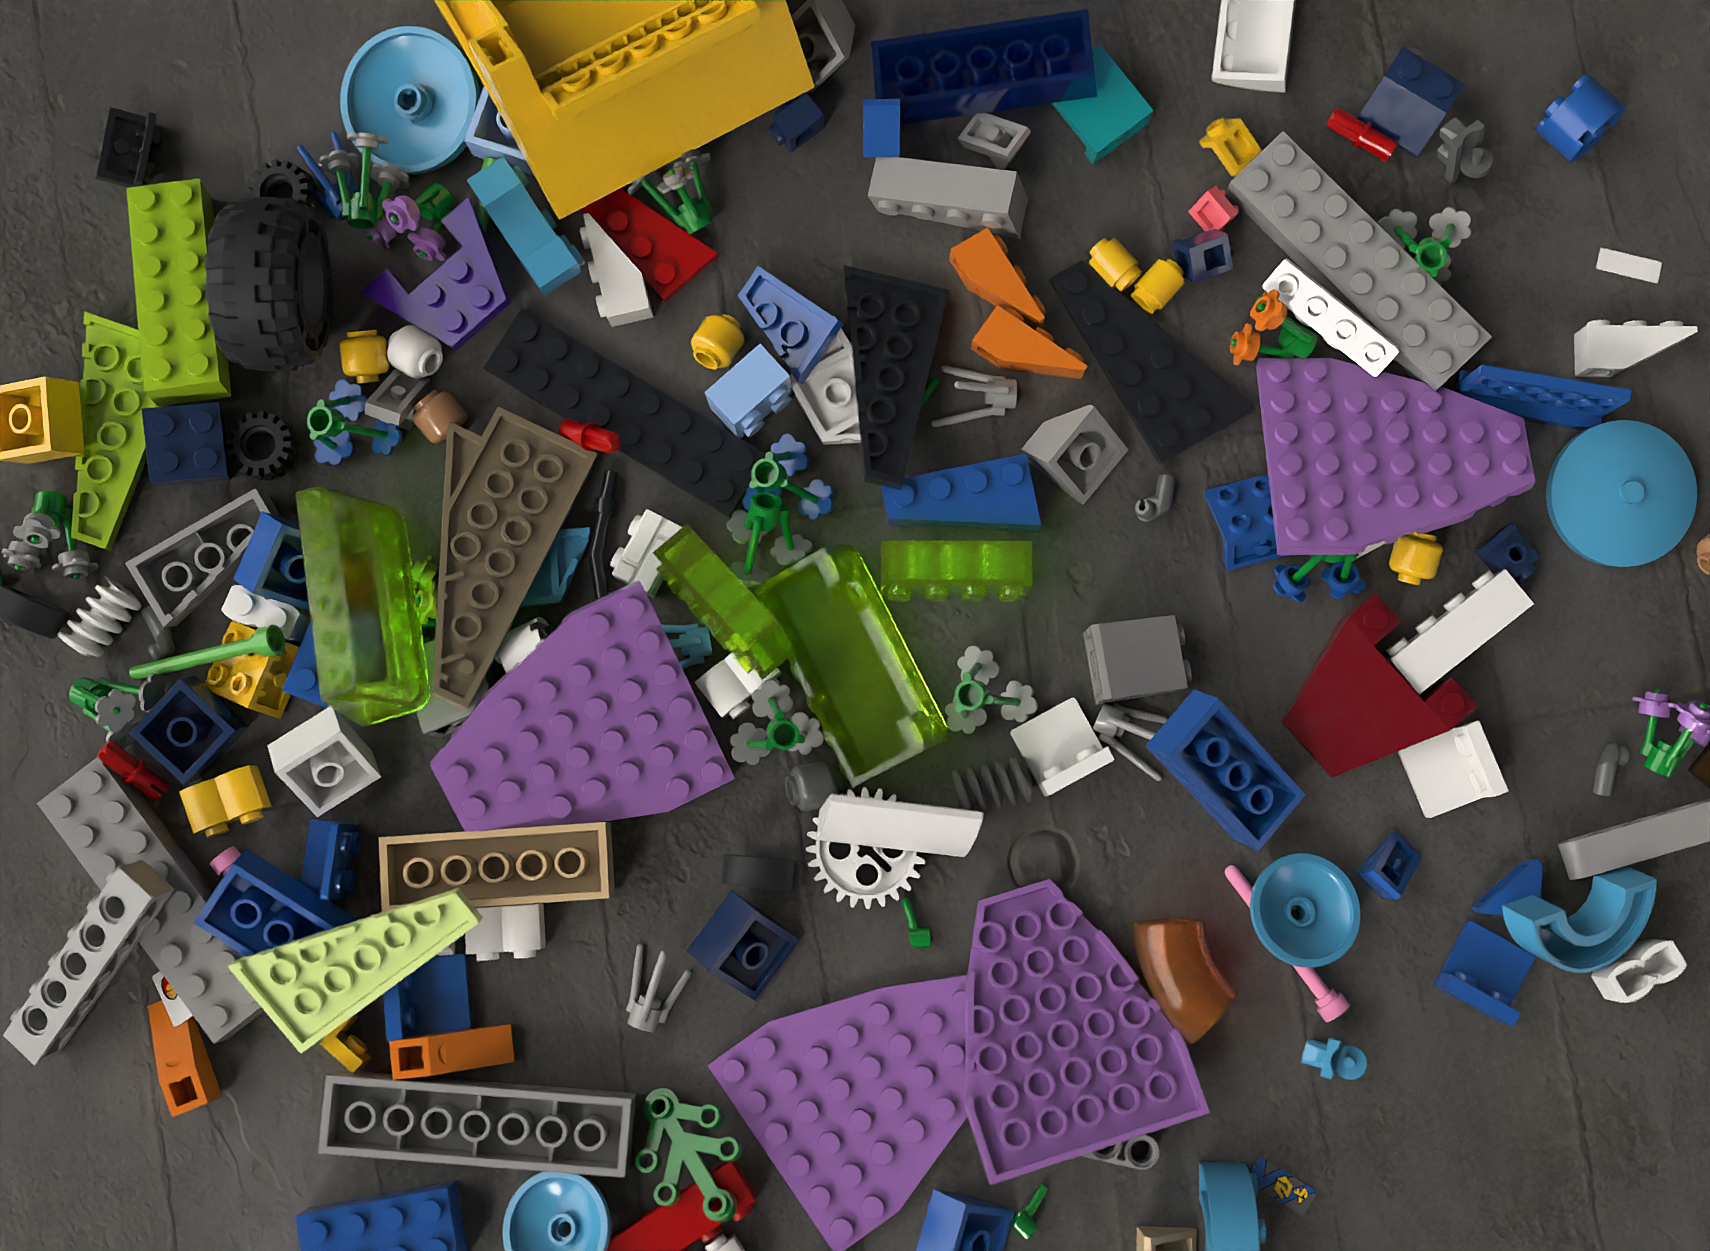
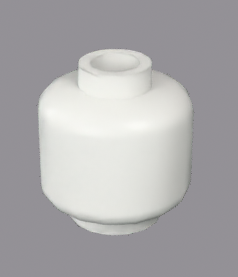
[387,325,443,379]

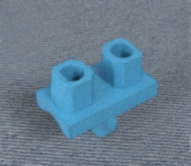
[1301,1037,1367,1080]

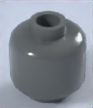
[785,760,843,812]

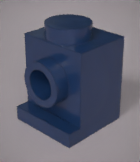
[767,92,825,153]
[1172,229,1234,283]
[1474,522,1540,583]

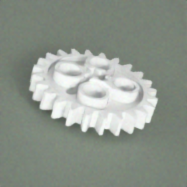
[806,787,925,909]

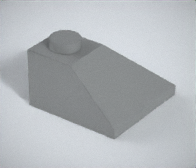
[791,0,856,95]
[1021,405,1129,505]

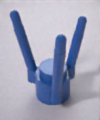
[297,132,360,221]

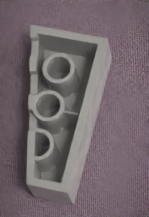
[868,157,1029,239]
[125,488,282,627]

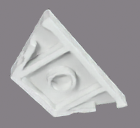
[790,316,860,445]

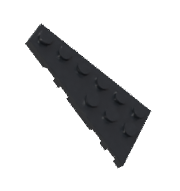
[843,265,949,490]

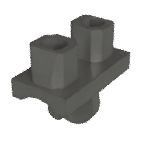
[1437,117,1493,184]

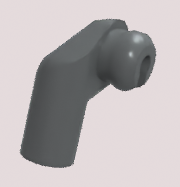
[1134,475,1176,522]
[142,606,176,661]
[1592,743,1630,796]

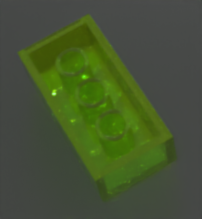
[653,524,796,680]
[881,541,1032,602]

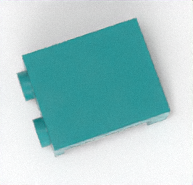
[1041,45,1154,165]

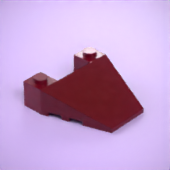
[1281,594,1477,778]

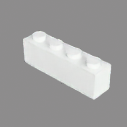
[1386,569,1534,695]

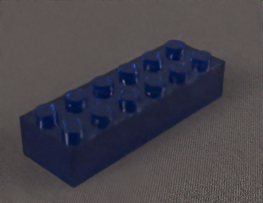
[871,9,1097,125]

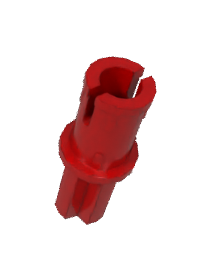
[1326,109,1398,162]
[559,419,621,454]
[97,741,170,802]

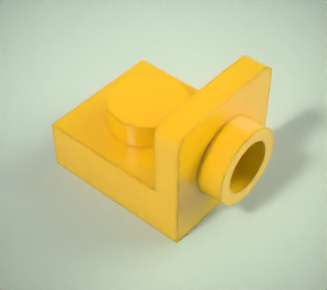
[1199,118,1262,176]
[319,1014,372,1073]

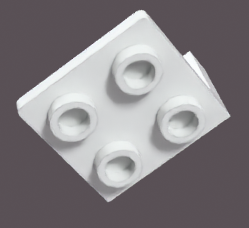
[1010,698,1115,797]
[1398,721,1508,818]

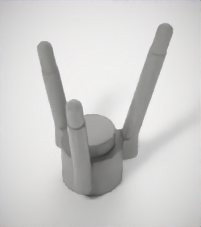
[931,365,1017,427]
[1092,702,1168,781]
[626,944,691,1032]

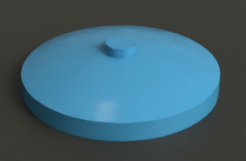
[340,26,481,175]
[1546,420,1697,567]

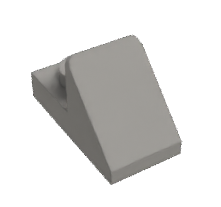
[957,111,1031,170]
[365,368,430,430]

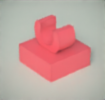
[1188,186,1239,232]

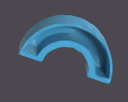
[467,156,585,296]
[1502,866,1657,973]
[1199,1162,1266,1251]

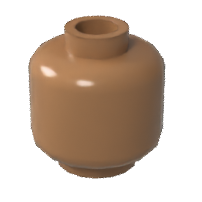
[413,389,468,444]

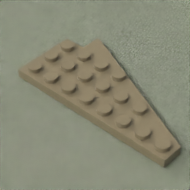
[432,407,598,712]

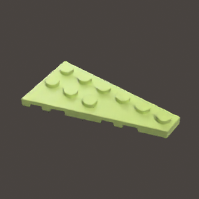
[227,888,483,1053]

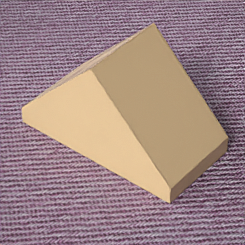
[1136,1226,1197,1251]

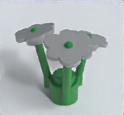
[318,133,410,229]
[69,673,166,750]

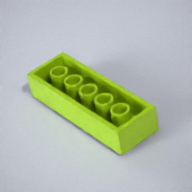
[126,178,231,407]

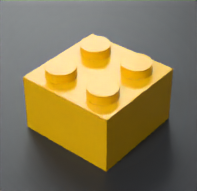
[0,377,84,464]

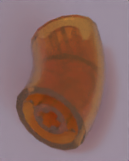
[1132,918,1238,1044]

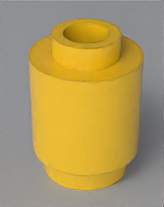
[1089,238,1142,292]
[1131,259,1185,314]

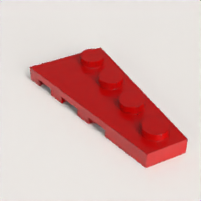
[580,188,719,303]

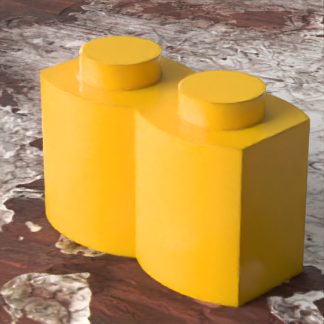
[179,765,272,838]

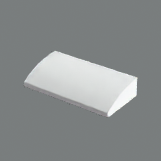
[1212,0,1296,92]
[817,794,983,857]

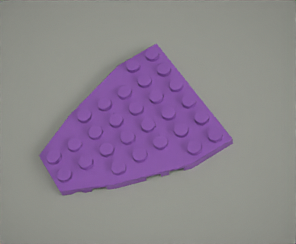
[1256,358,1535,555]
[430,580,735,831]
[965,879,1210,1185]
[707,974,968,1251]

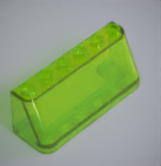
[295,486,430,727]
[753,544,949,787]

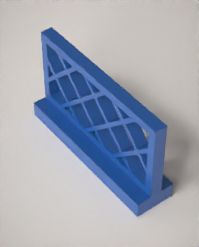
[1454,365,1631,430]

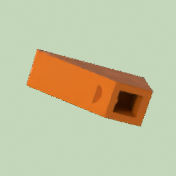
[949,227,1046,329]
[971,305,1088,379]
[148,1000,223,1117]
[389,1023,515,1080]

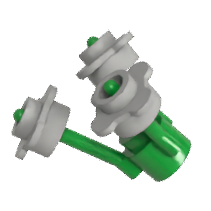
[1,491,98,580]

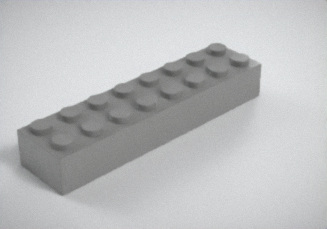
[1226,131,1492,391]
[37,757,264,1044]
[318,1070,637,1177]

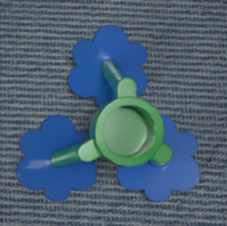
[307,379,402,466]
[742,434,834,520]

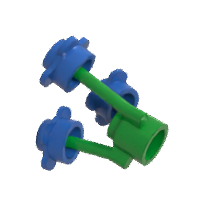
[1273,553,1365,603]

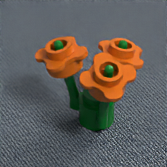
[1230,290,1317,365]

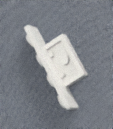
[1262,259,1399,377]

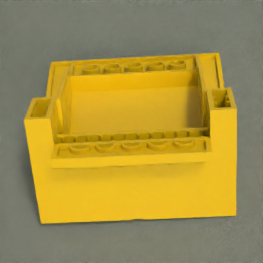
[434,0,815,220]

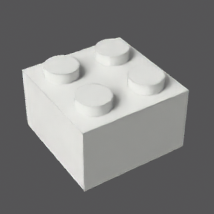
[267,705,381,817]

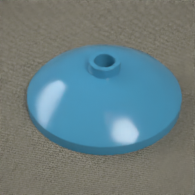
[1250,853,1360,968]
[502,1171,611,1251]

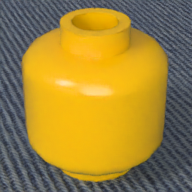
[691,315,745,370]
[339,330,390,383]
[1389,531,1443,585]

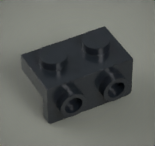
[95,107,161,188]

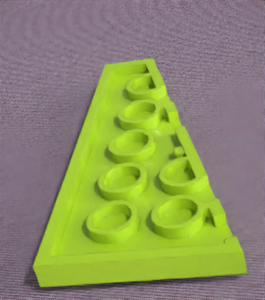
[71,311,166,551]

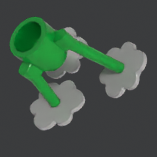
[628,149,714,234]
[1377,206,1471,286]
[727,492,813,587]
[945,645,1038,734]
[730,679,824,765]

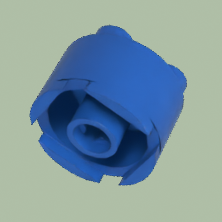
[1535,73,1626,163]

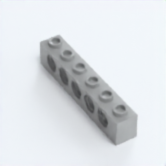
[3,859,175,1066]

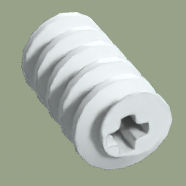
[57,576,141,657]

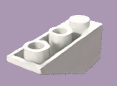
[580,213,653,327]
[1574,320,1697,377]

